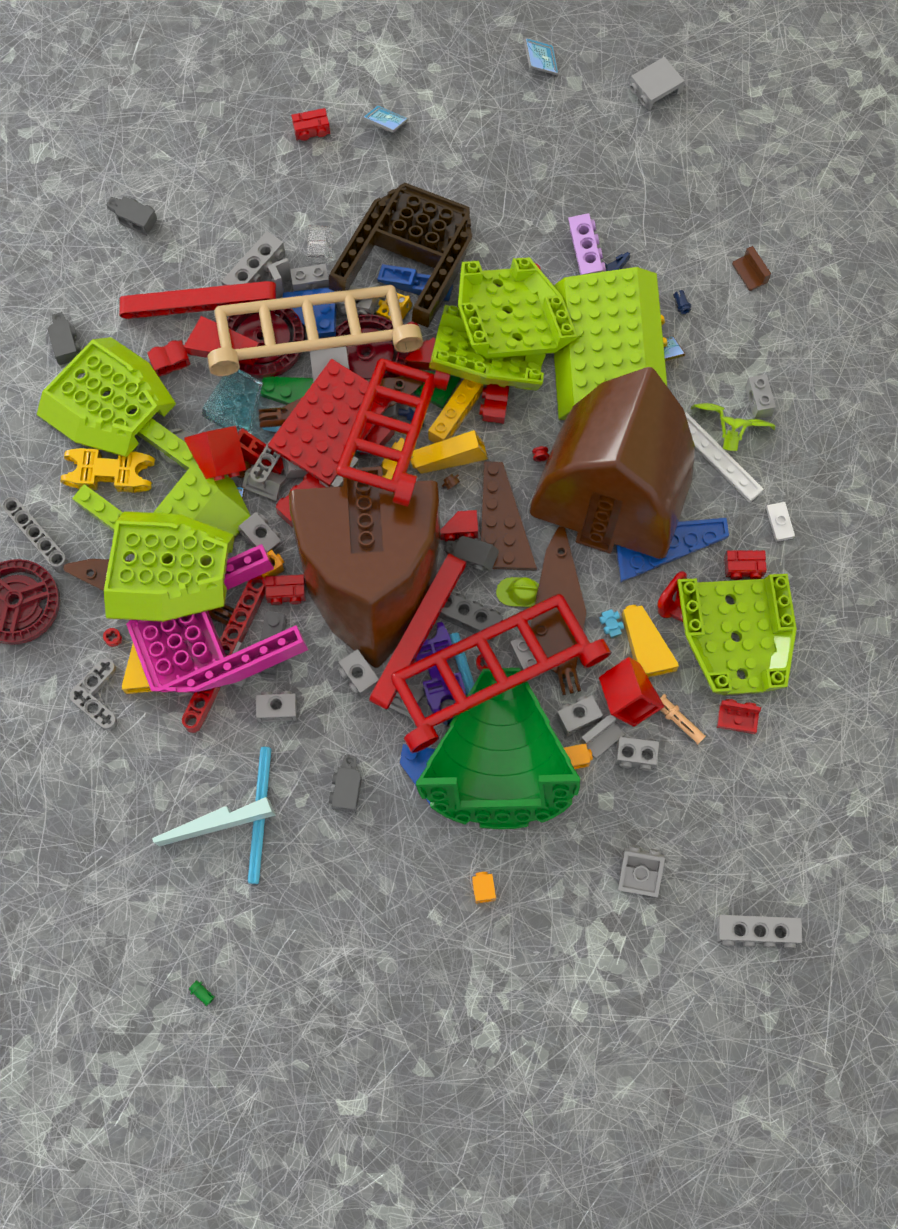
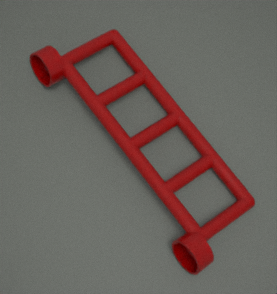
[336,358,451,507]
[391,594,612,753]

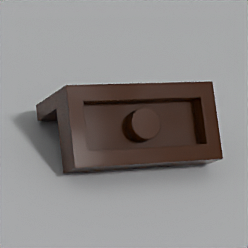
[732,246,771,291]

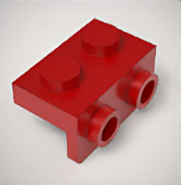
[716,699,761,734]

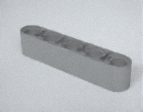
[3,497,69,573]

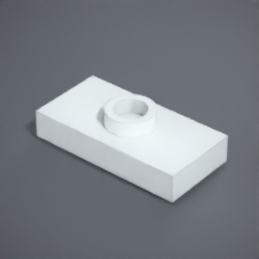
[766,502,795,542]

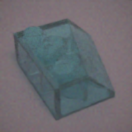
[202,369,263,434]

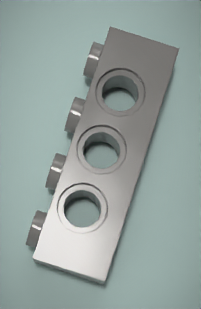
[221,231,285,286]
[716,915,802,949]

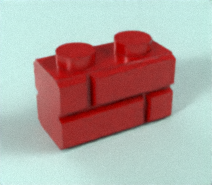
[291,108,330,141]
[724,550,767,580]
[265,574,306,605]

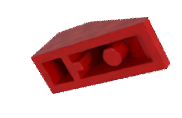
[238,428,284,474]

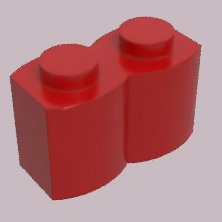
[147,340,191,377]
[479,384,509,424]

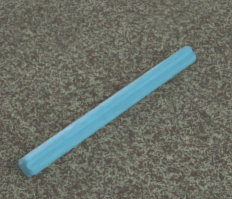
[248,747,271,884]

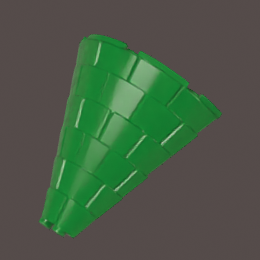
[416,667,580,829]

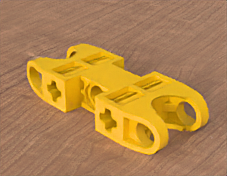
[60,448,155,493]

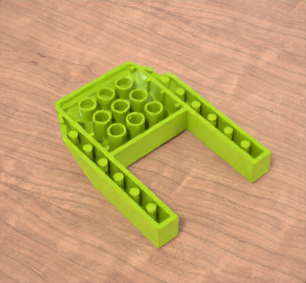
[72,418,251,566]

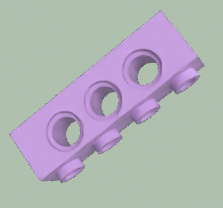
[568,213,606,275]

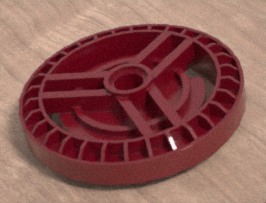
[227,308,305,378]
[330,314,408,380]
[0,559,60,645]

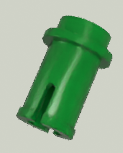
[188,980,215,1007]

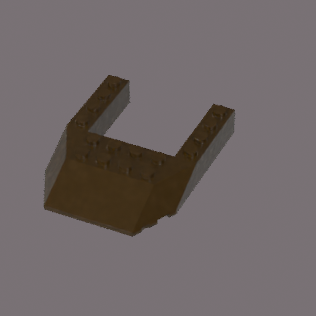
[329,183,472,327]

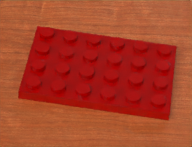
[268,359,392,487]

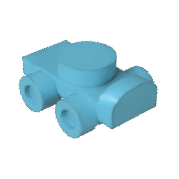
[599,609,624,638]

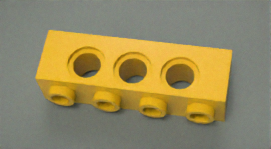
[428,379,483,443]

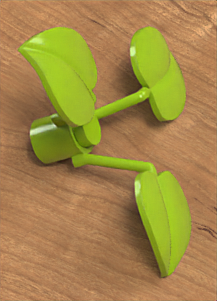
[691,403,776,451]

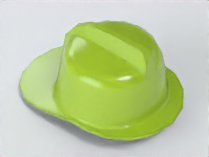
[496,577,539,607]

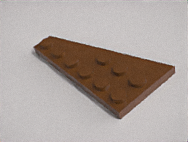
[481,461,537,571]

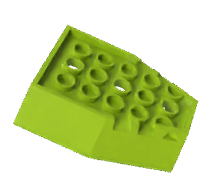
[458,257,577,359]
[429,304,546,391]
[37,337,176,457]
[104,511,235,622]
[677,574,797,696]

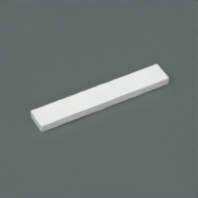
[685,412,764,503]

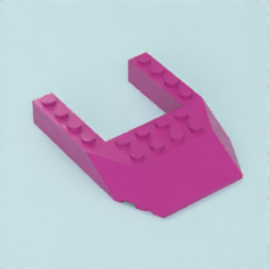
[126,544,308,692]

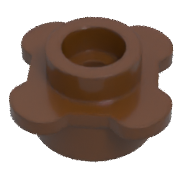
[442,474,460,490]

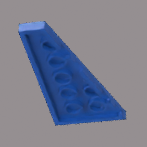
[616,518,729,583]

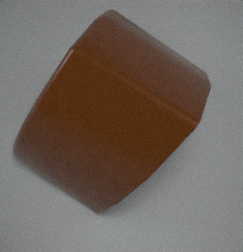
[530,367,695,559]
[289,466,440,668]

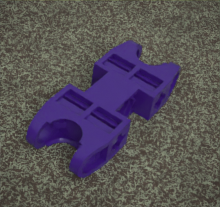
[415,621,466,713]

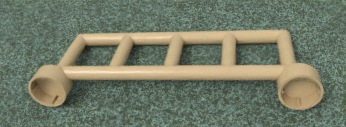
[207,285,423,376]

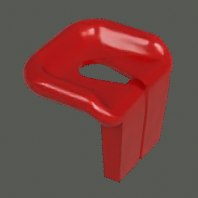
[657,571,687,622]

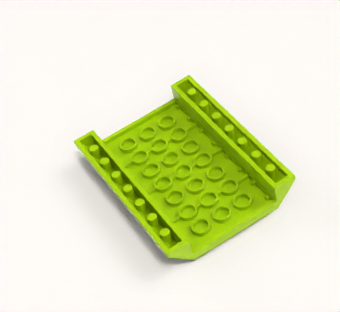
[553,267,667,421]

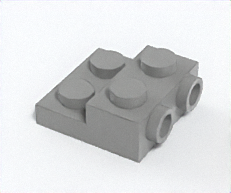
[618,845,665,897]

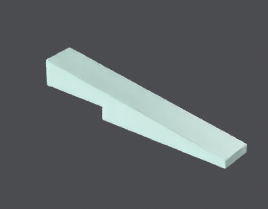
[152,797,275,846]

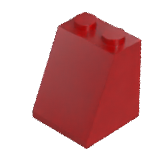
[184,426,246,481]
[599,657,664,727]

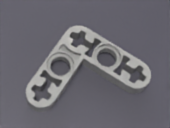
[70,658,117,730]

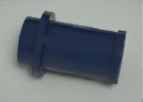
[673,290,691,314]

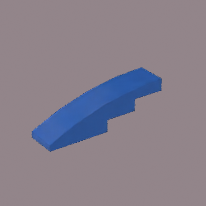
[377,264,454,301]

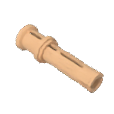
[660,694,706,745]

